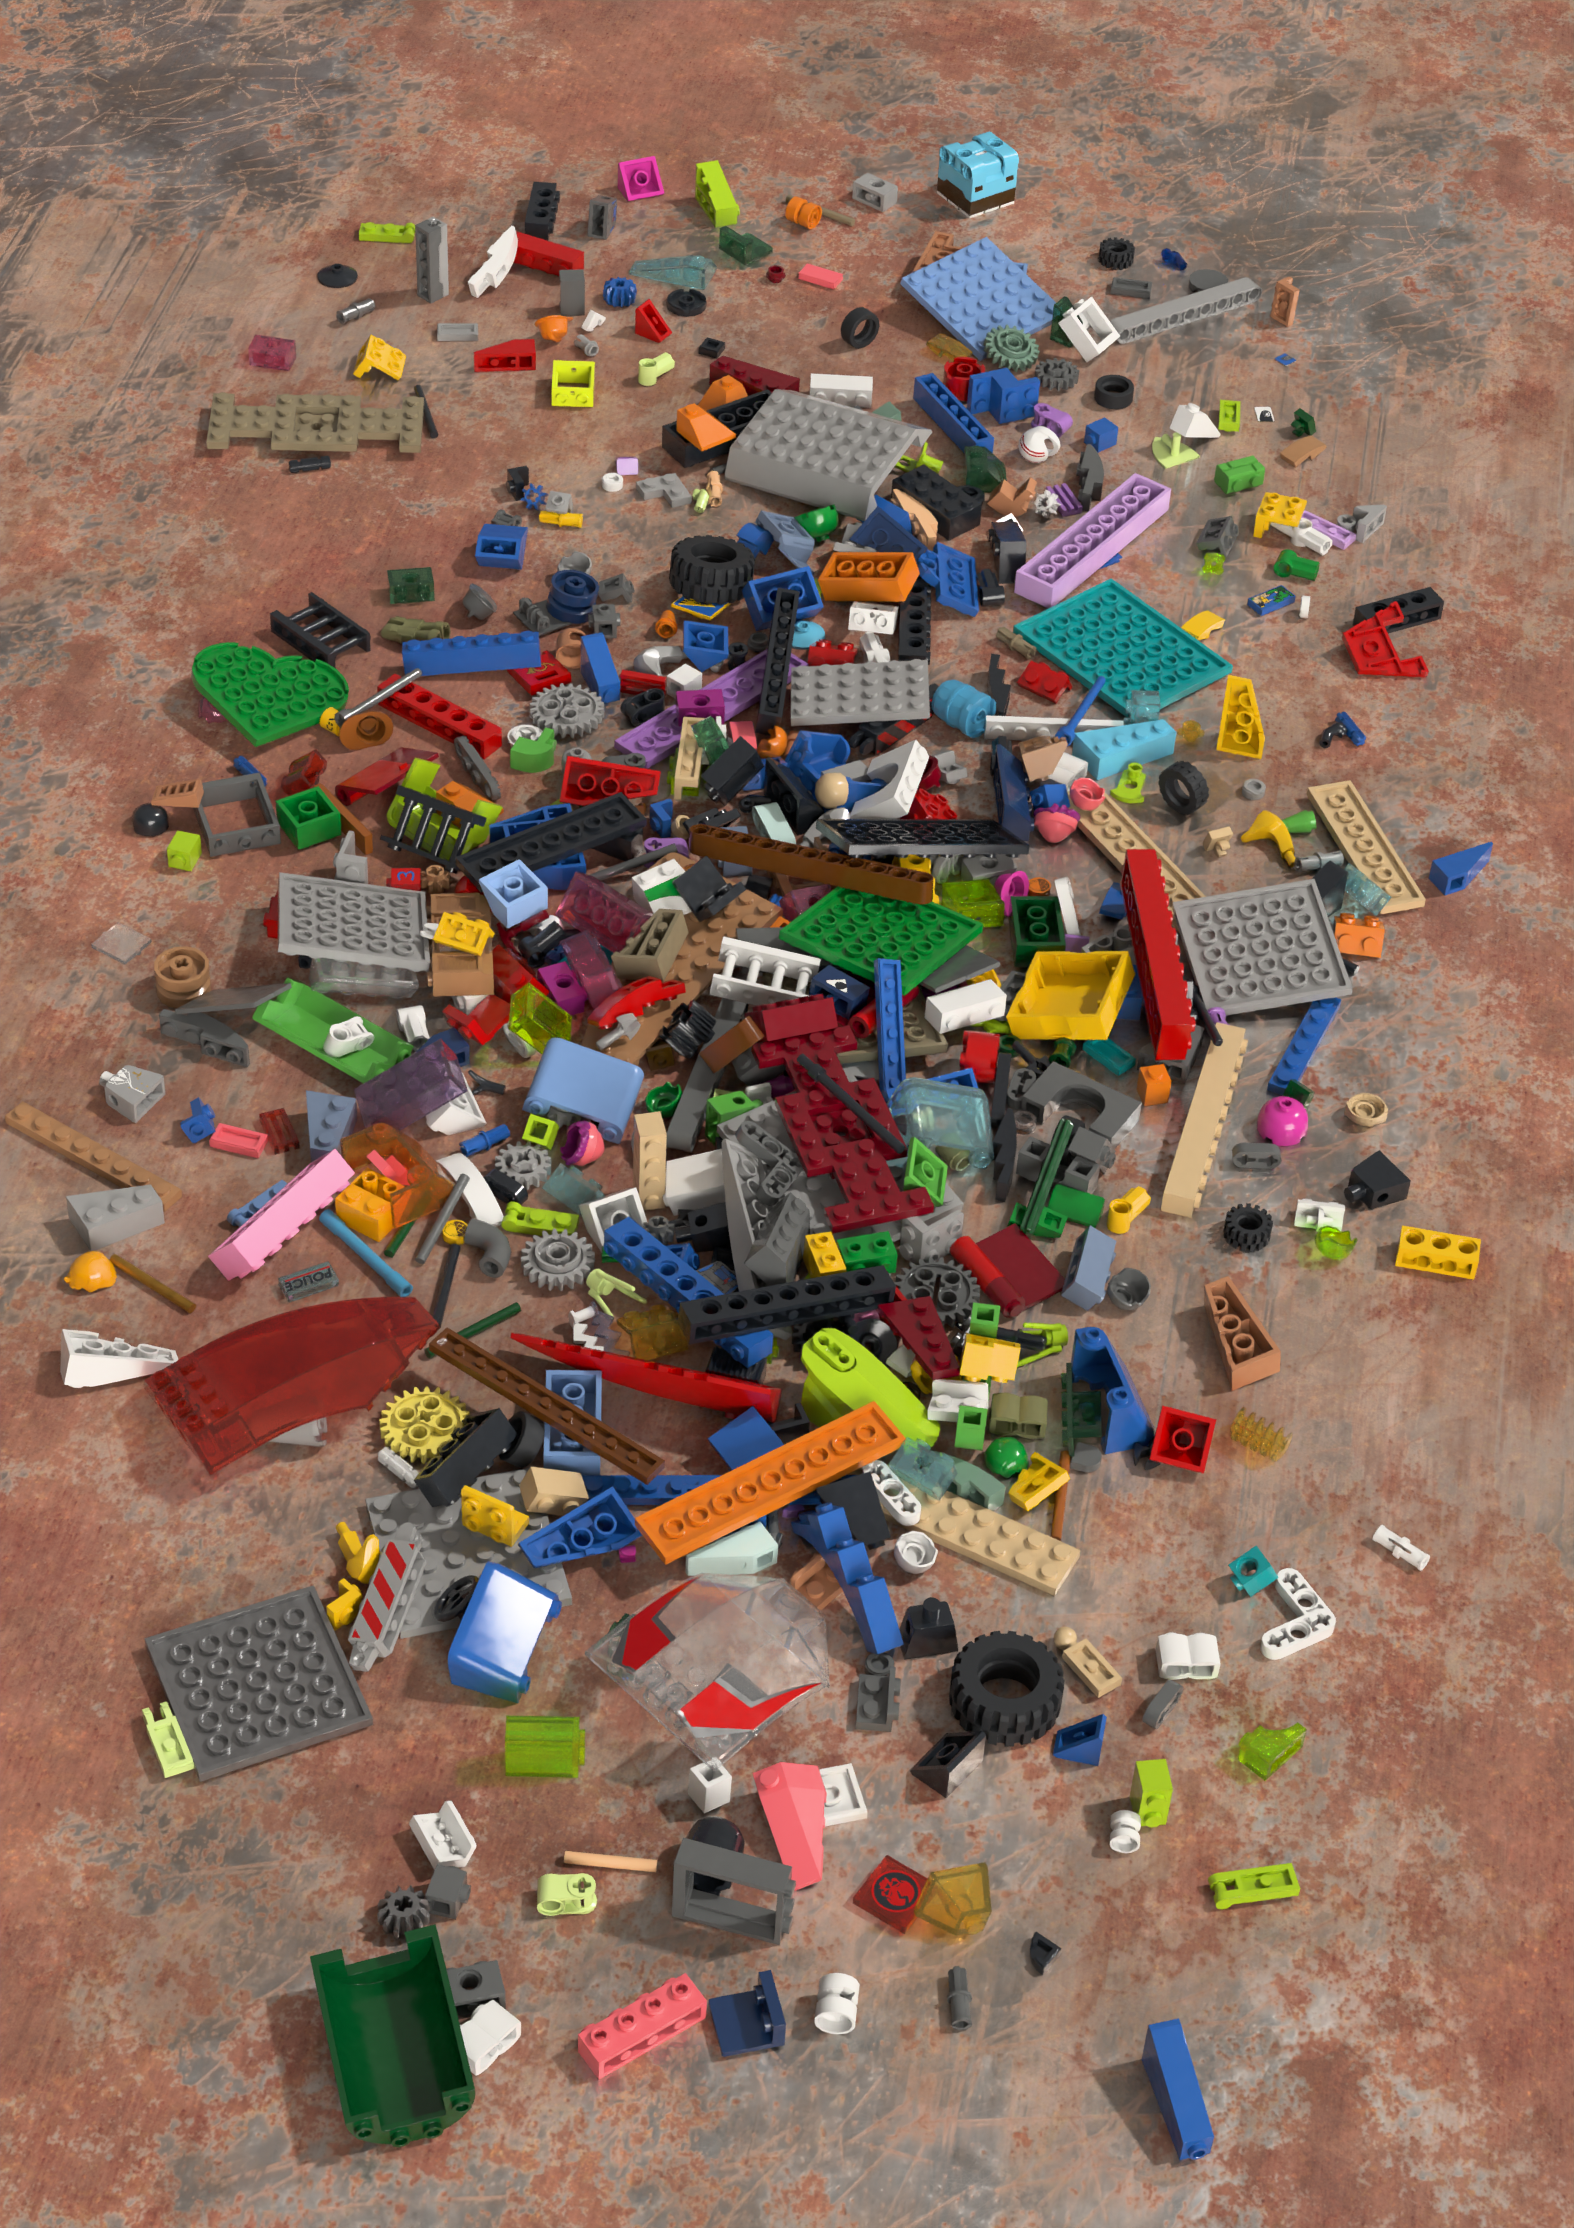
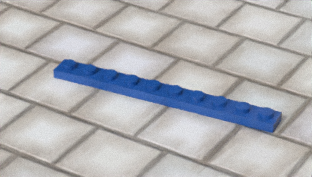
[582,1475,857,1505]

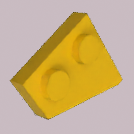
[1008,1452,1070,1511]

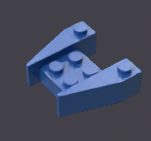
[489,803,586,890]

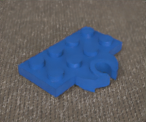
[916,542,979,617]

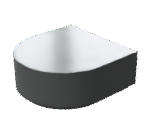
[1070,1442,1102,1472]

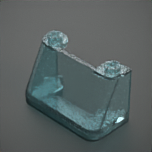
[887,1077,994,1170]

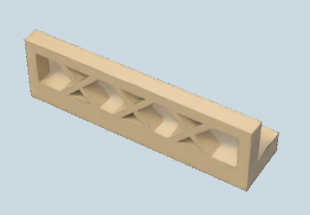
[674,717,707,800]

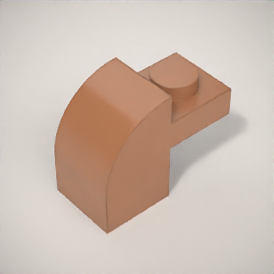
[987,477,1037,517]

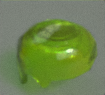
[1315,1226,1358,1260]

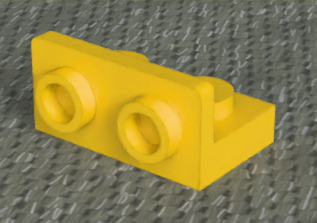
[433,912,495,957]

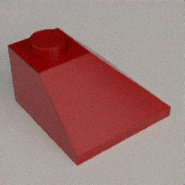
[1149,1405,1217,1474]

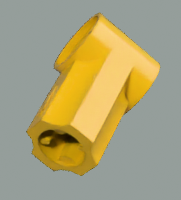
[1107,1186,1151,1234]

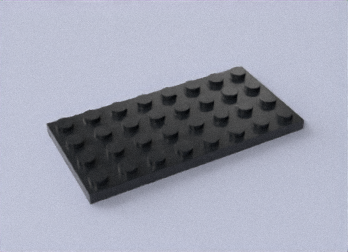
[816,819,1030,858]

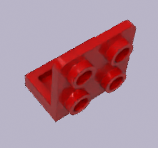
[807,639,859,667]
[900,788,957,819]
[442,995,516,1045]

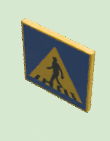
[671,595,731,620]

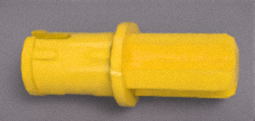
[539,511,583,528]

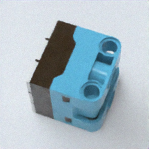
[937,131,1019,218]

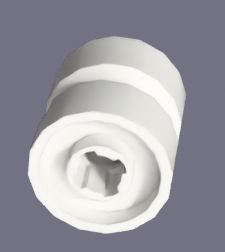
[814,1973,860,2034]

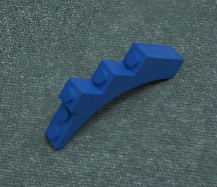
[791,1502,904,1654]

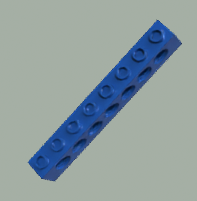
[603,1216,773,1368]

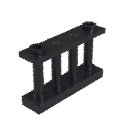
[270,592,371,669]
[380,785,487,874]

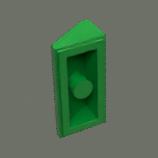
[1047,1184,1105,1229]

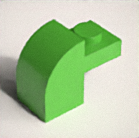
[510,727,557,773]

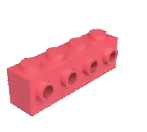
[578,1973,707,2080]

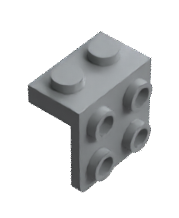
[333,831,368,884]
[899,1210,964,1265]

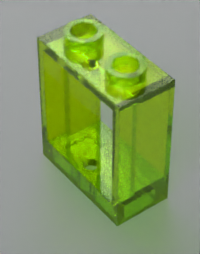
[941,879,1005,927]
[508,983,572,1054]

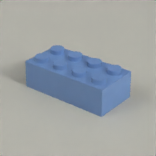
[544,1370,602,1475]

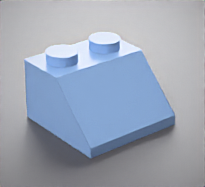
[479,859,548,929]

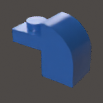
[736,523,774,558]

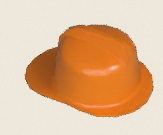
[534,315,573,342]

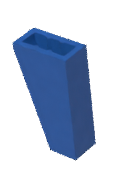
[1141,2018,1214,2160]

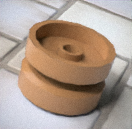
[154,946,211,1009]

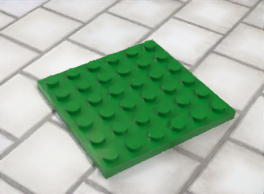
[779,886,983,996]

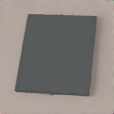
[919,945,1001,993]
[175,983,292,1014]

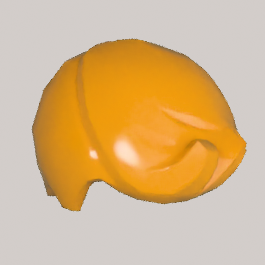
[64,1251,117,1292]

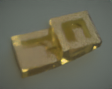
[926,333,973,361]

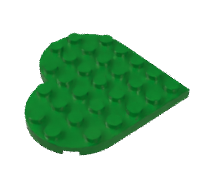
[191,642,349,747]

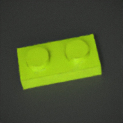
[1218,400,1241,432]

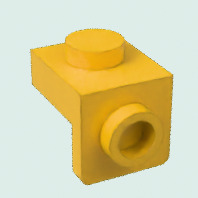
[326,1578,363,1631]

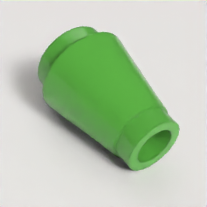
[1282,810,1316,833]

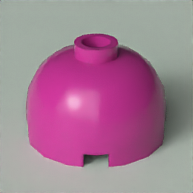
[1257,1096,1308,1146]

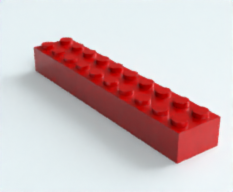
[1120,849,1195,1060]

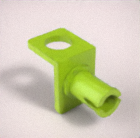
[894,442,943,474]

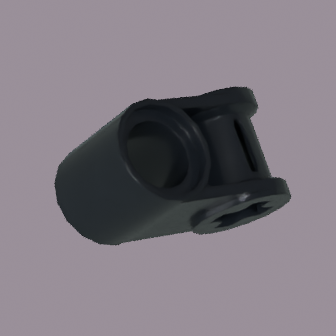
[620,688,665,727]

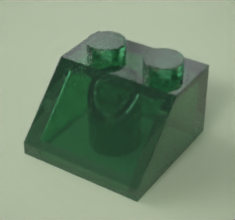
[963,446,1007,493]

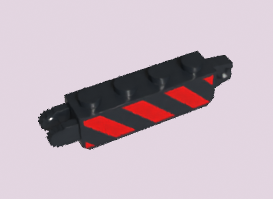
[848,683,939,755]

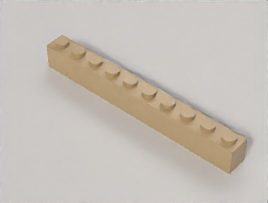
[1161,1022,1248,1218]

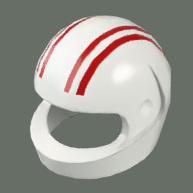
[1018,426,1060,463]

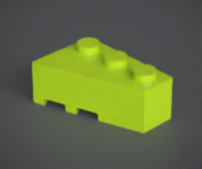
[695,160,740,228]

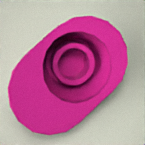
[991,871,1029,916]

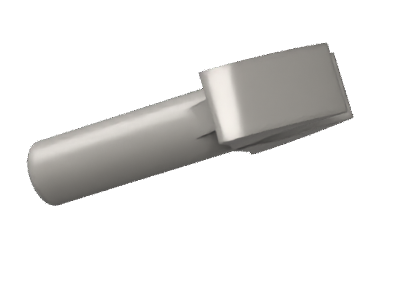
[596,1013,641,1050]

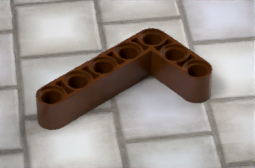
[698,1016,764,1074]

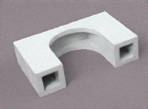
[850,740,929,819]

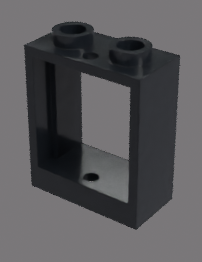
[701,736,764,806]

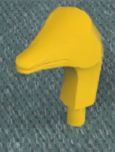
[1240,810,1296,868]
[336,1522,380,1584]

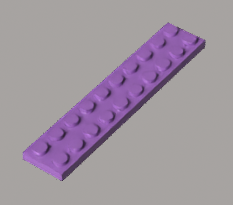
[614,649,809,769]

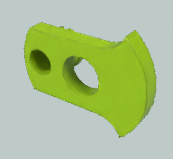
[1110,762,1146,804]

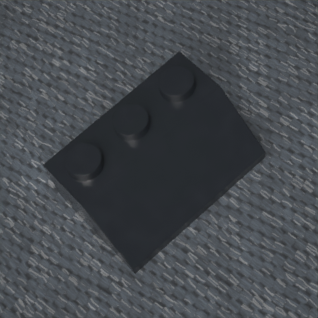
[764,757,825,836]

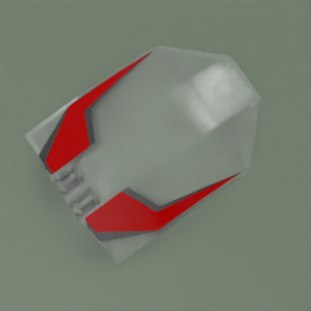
[585,1573,830,1772]

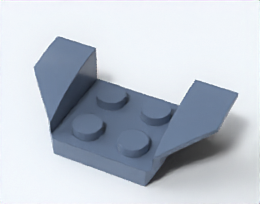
[755,510,815,574]

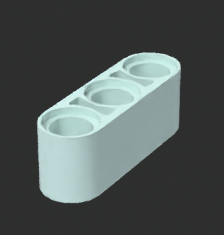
[752,802,796,844]

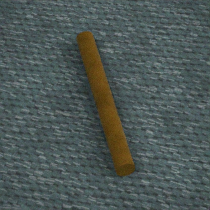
[109,1254,196,1313]

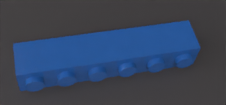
[913,373,994,464]
[402,631,541,676]

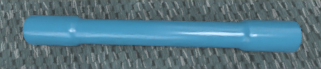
[319,1209,413,1298]

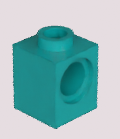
[1228,1545,1279,1597]

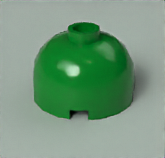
[794,504,838,542]

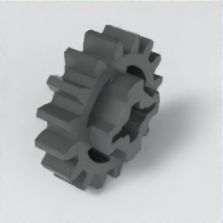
[1034,358,1079,391]

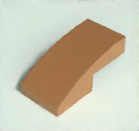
[1280,435,1327,468]

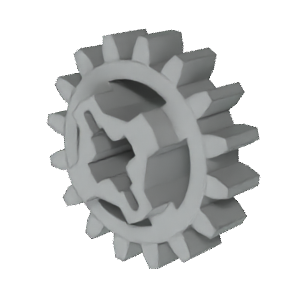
[495,1141,551,1190]

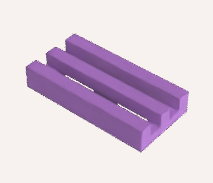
[1046,483,1083,517]

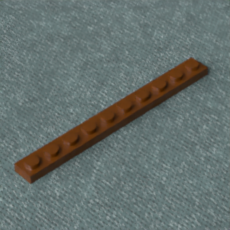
[429,1327,665,1485]

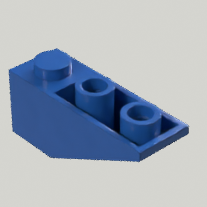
[1429,842,1493,896]

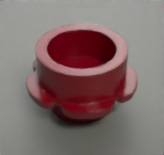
[766,265,786,283]

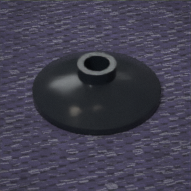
[317,264,358,288]
[847,1318,897,1368]

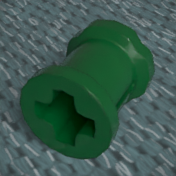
[1049,1037,1076,1068]

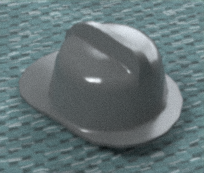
[462,583,497,620]

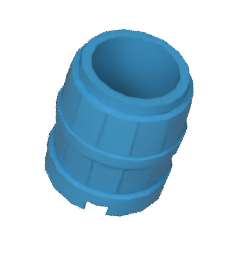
[932,680,996,738]

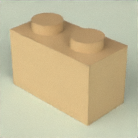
[519,1467,589,1516]

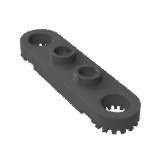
[454,736,501,801]

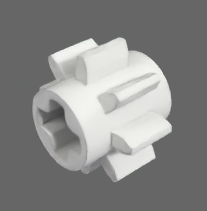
[1032,490,1061,518]

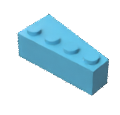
[1072,719,1177,780]

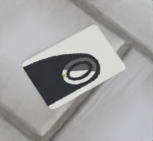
[1254,407,1274,422]

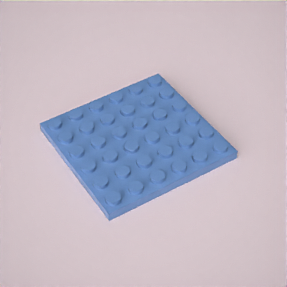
[900,237,1065,361]

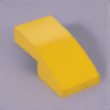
[1181,610,1225,640]

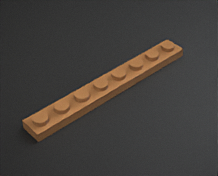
[5,1101,182,1212]

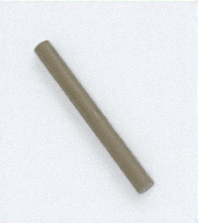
[786,194,855,226]

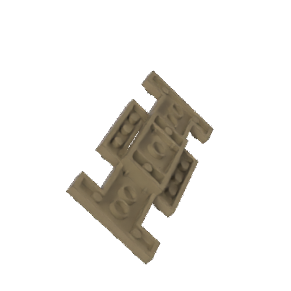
[207,392,424,453]

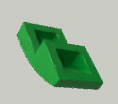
[1007,1202,1068,1238]

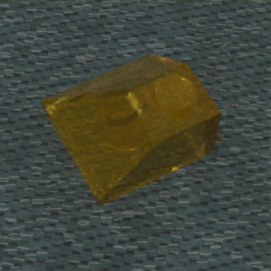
[914,1862,992,1936]

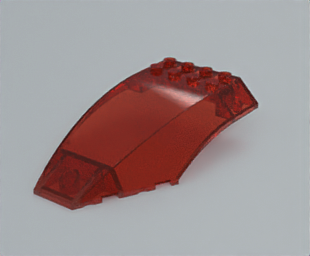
[143,1297,440,1475]

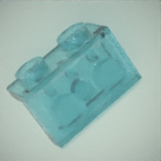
[542,1163,605,1217]

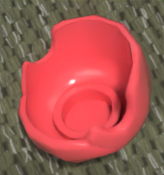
[1070,778,1106,811]

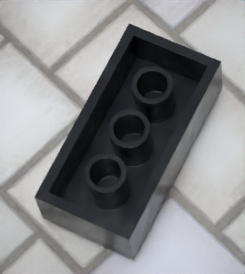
[891,465,982,541]

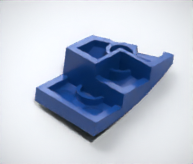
[708,1406,784,1472]

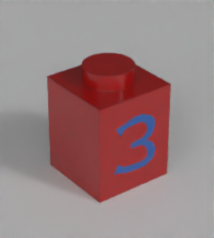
[386,868,421,891]

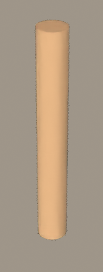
[564,1851,657,1872]

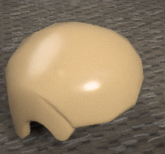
[815,773,849,809]

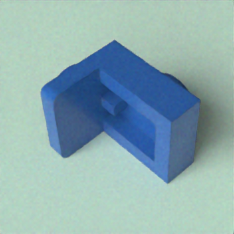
[649,799,673,838]
[180,1097,216,1143]

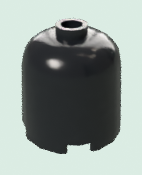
[673,1816,745,1896]

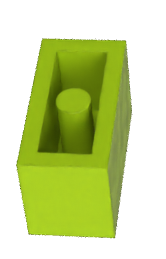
[1130,1759,1173,1827]

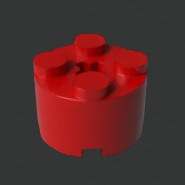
[943,357,985,401]
[959,1030,1000,1084]

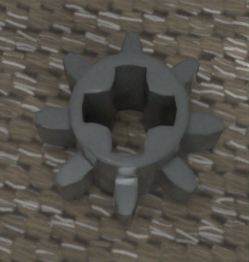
[643,1216,674,1246]

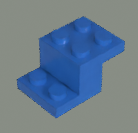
[967,368,1040,424]

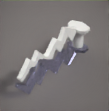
[568,1301,630,1356]

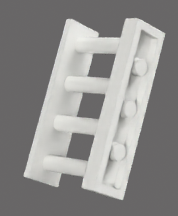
[709,936,821,1005]

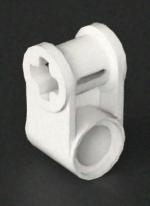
[323,1016,375,1057]

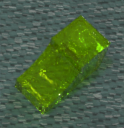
[1238,1722,1307,1781]

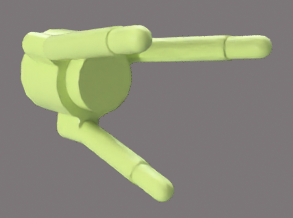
[586,1268,647,1320]

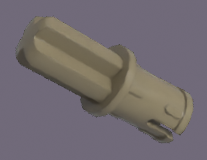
[996,627,1036,659]

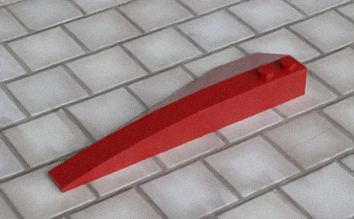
[510,1333,783,1424]

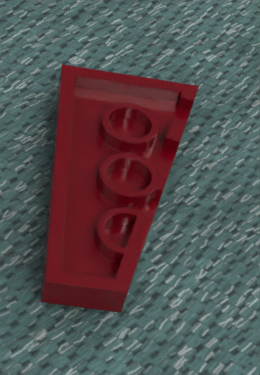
[878,1296,960,1380]

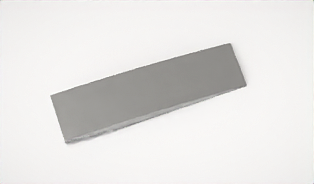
[722,1139,796,1340]

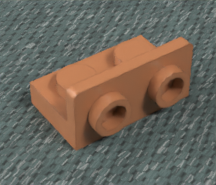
[1270,276,1300,327]
[790,1552,843,1615]

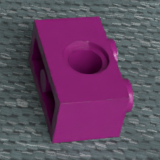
[675,689,725,727]
[537,961,587,1019]

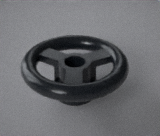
[433,1575,479,1622]

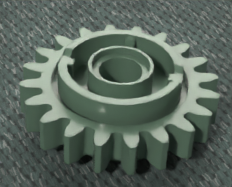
[983,325,1040,372]

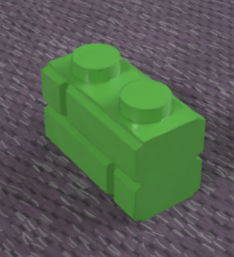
[1214,455,1265,494]

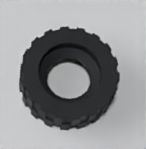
[1158,761,1209,815]

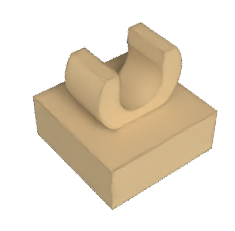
[1202,826,1233,857]

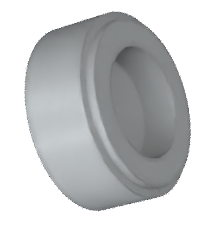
[1242,779,1266,800]

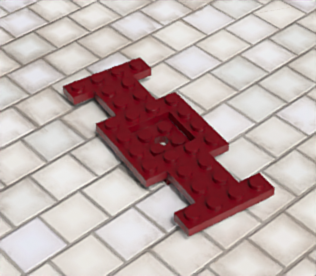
[751,1025,934,1234]

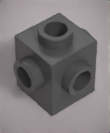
[588,603,620,639]

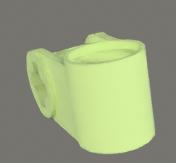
[537,1873,597,1916]

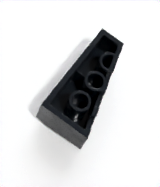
[414,1408,518,1507]

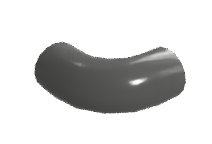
[464,1218,512,1278]

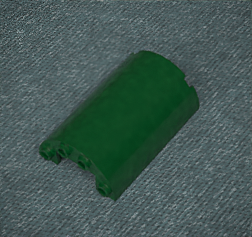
[310,1924,476,2147]

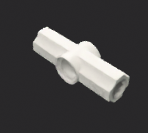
[1271,518,1333,556]
[859,632,890,663]

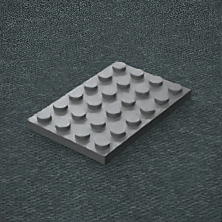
[791,659,930,726]

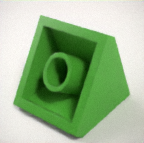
[903,1137,948,1207]

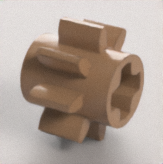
[421,865,450,894]

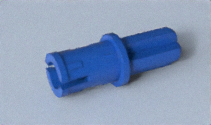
[459,1124,510,1157]

